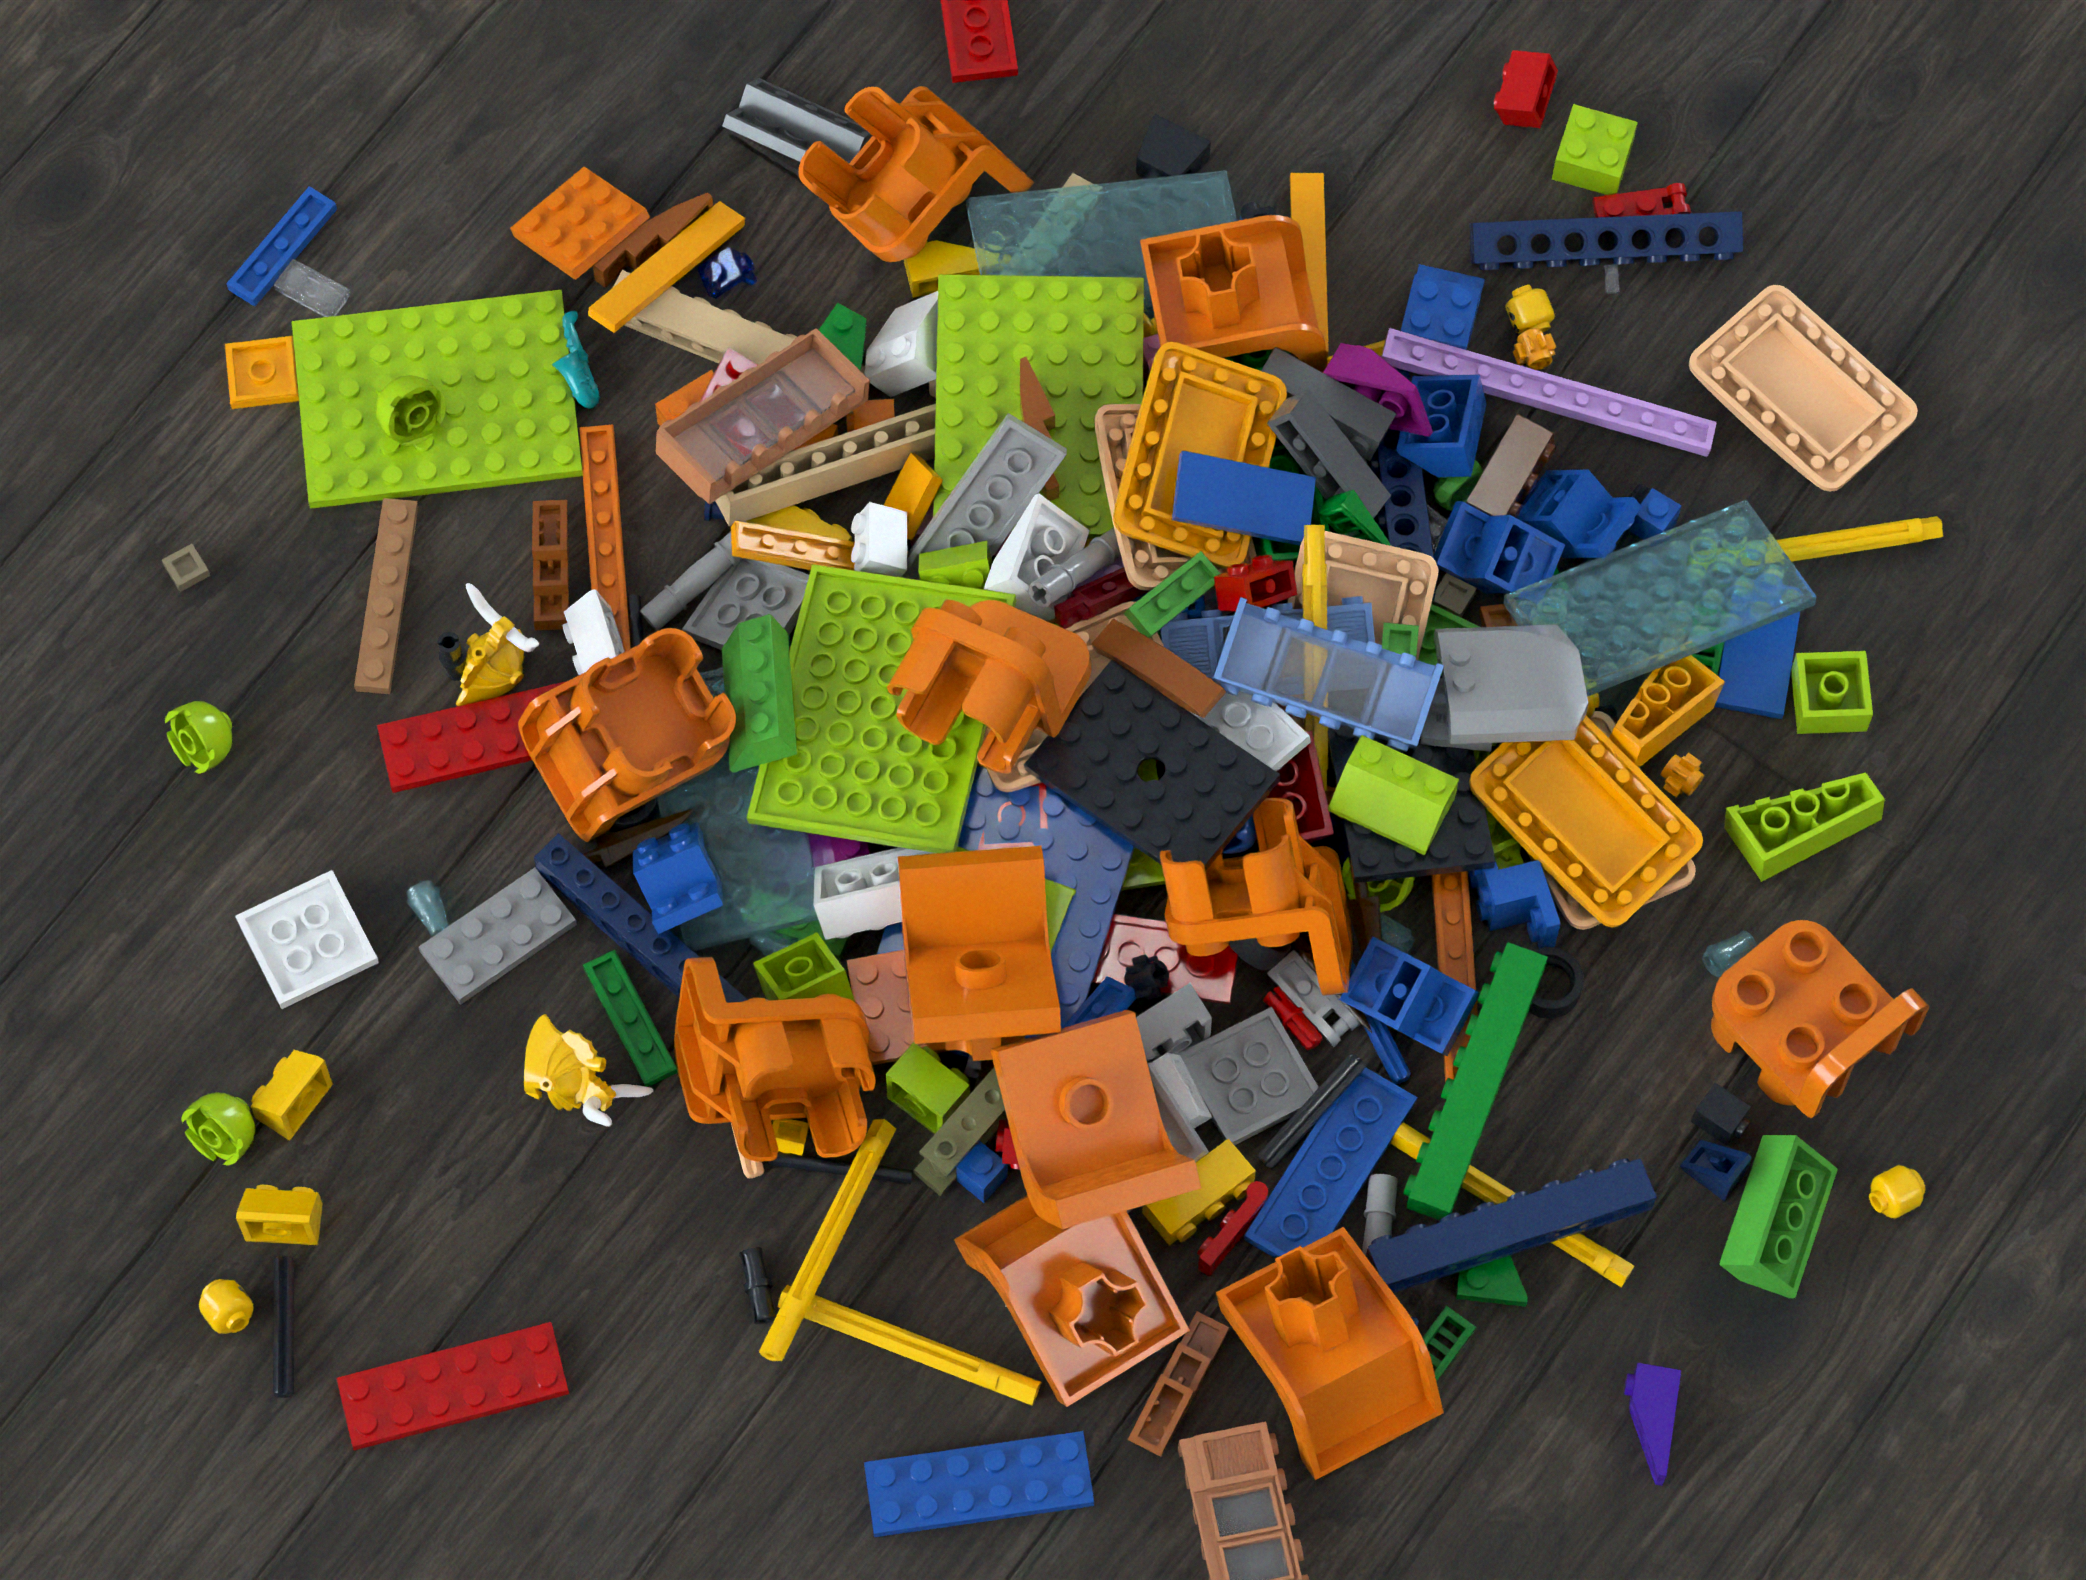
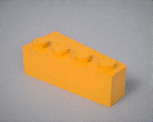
[1609,640,1725,768]

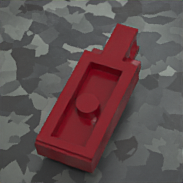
[1054,567,1149,629]

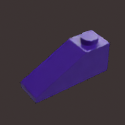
[1624,1363,1681,1486]

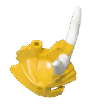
[455,583,539,706]
[524,1014,653,1127]

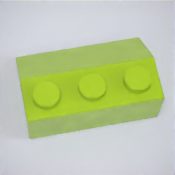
[1328,735,1459,855]

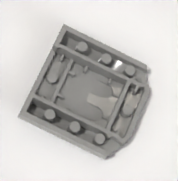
[1434,625,1588,744]

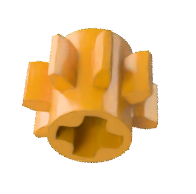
[1513,328,1557,370]
[1660,753,1704,798]

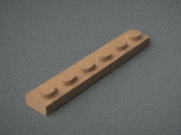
[354,498,418,694]

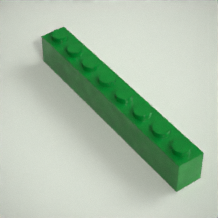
[1403,942,1548,1220]

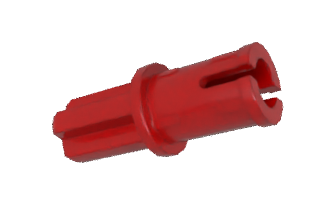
[1263,986,1323,1050]

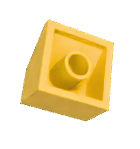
[251,1050,333,1141]
[236,1185,323,1245]

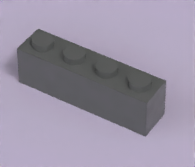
[1261,347,1396,460]
[1267,389,1391,518]

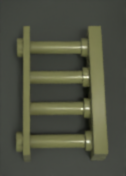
[913,1067,1007,1196]

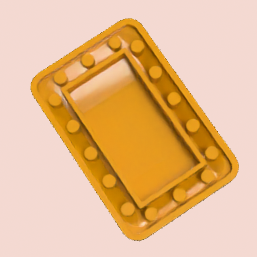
[1113,342,1287,569]
[1469,715,1703,927]

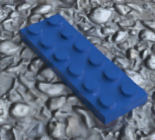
[1244,1068,1418,1258]
[864,1431,1094,1537]

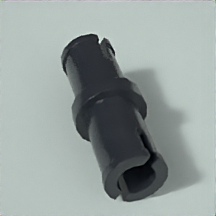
[437,632,467,681]
[739,1247,777,1324]

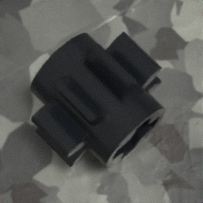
[1124,954,1169,1000]

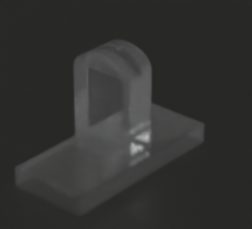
[1604,265,1619,293]

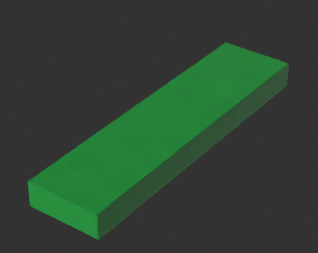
[583,950,678,1087]

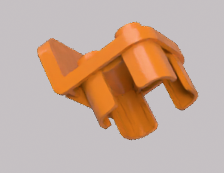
[799,86,1035,262]
[887,599,1092,774]
[518,628,736,842]
[1160,798,1353,996]
[1711,920,1930,1118]
[674,957,876,1162]

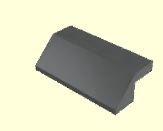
[722,78,873,163]

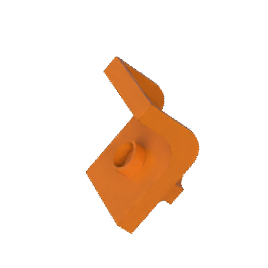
[1140,215,1328,373]
[898,845,1061,1061]
[990,1010,1201,1229]
[954,1195,1190,1407]
[1216,1227,1444,1480]

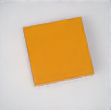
[225,336,299,409]
[883,452,943,541]

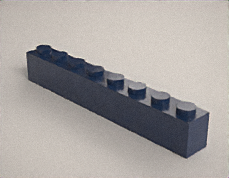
[1366,1158,1657,1293]

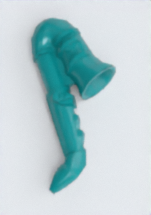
[552,311,600,409]

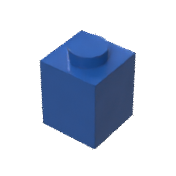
[1630,488,1681,549]
[956,1141,1008,1203]

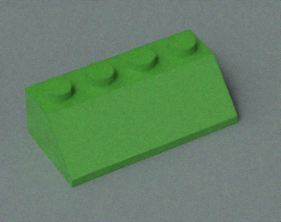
[722,614,797,773]
[1719,1135,1838,1298]

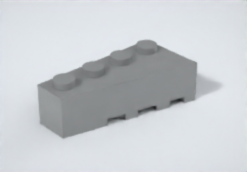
[1136,983,1212,1063]

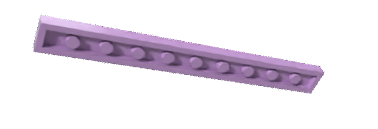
[1381,328,1717,457]

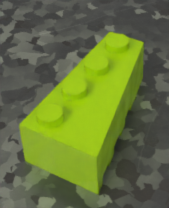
[1724,773,1885,882]

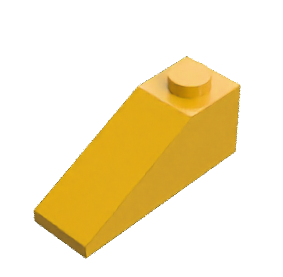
[904,240,1011,298]

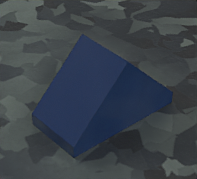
[1680,1140,1752,1201]

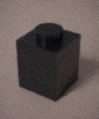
[1691,1083,1751,1146]

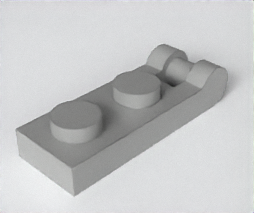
[1267,950,1360,1048]

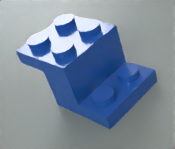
[1401,264,1485,350]
[1517,469,1642,558]
[1433,501,1565,607]
[633,822,723,934]
[1468,860,1561,949]
[1339,936,1480,1056]

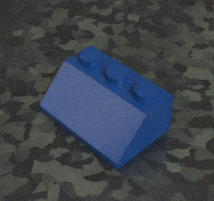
[1397,374,1487,477]

